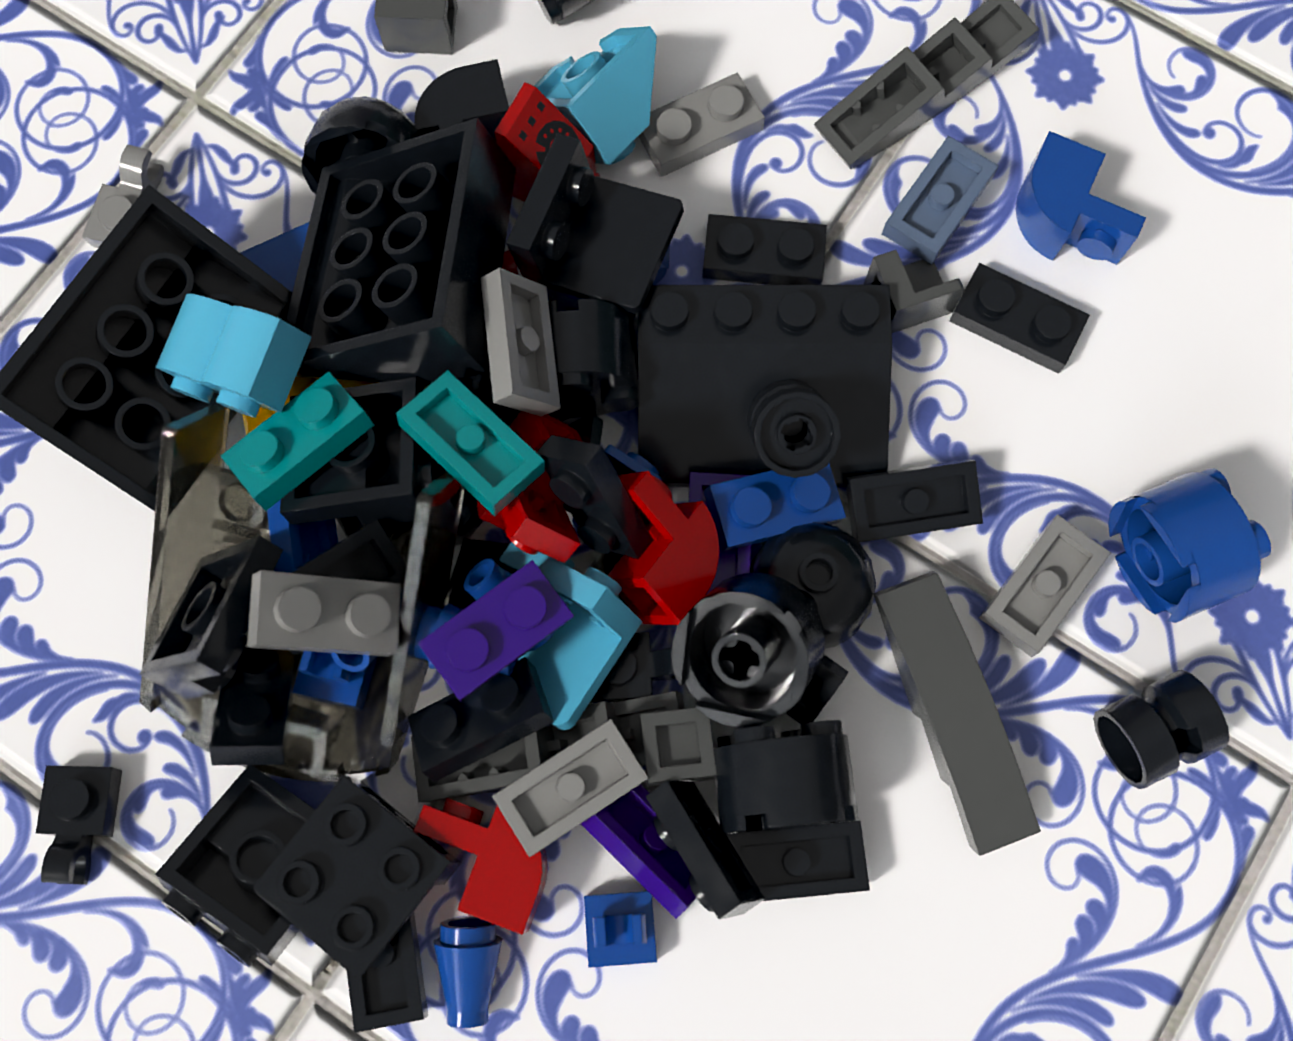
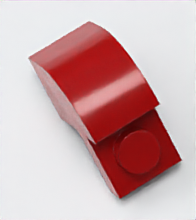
[477,411,582,564]
[608,471,719,625]
[414,798,548,935]

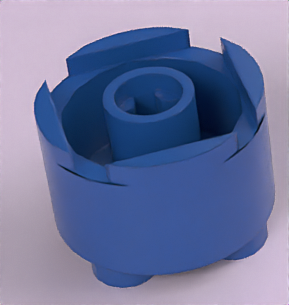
[1108,468,1271,623]

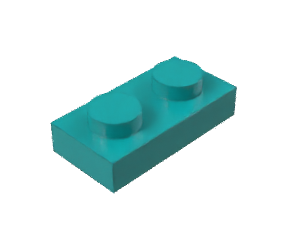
[396,370,545,517]
[220,371,374,511]

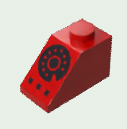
[494,82,600,202]

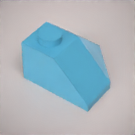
[534,26,657,165]

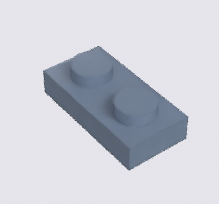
[882,136,999,265]

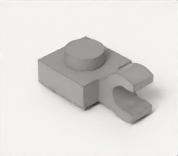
[82,145,164,248]

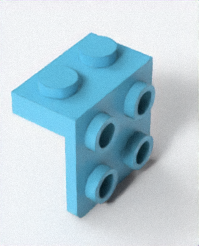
[499,542,643,730]

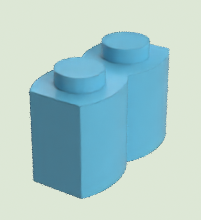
[156,294,312,418]

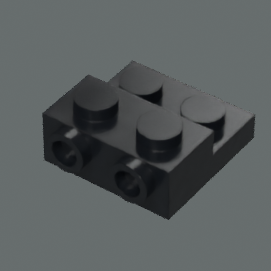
[280,377,444,526]
[139,536,283,699]
[155,765,315,967]

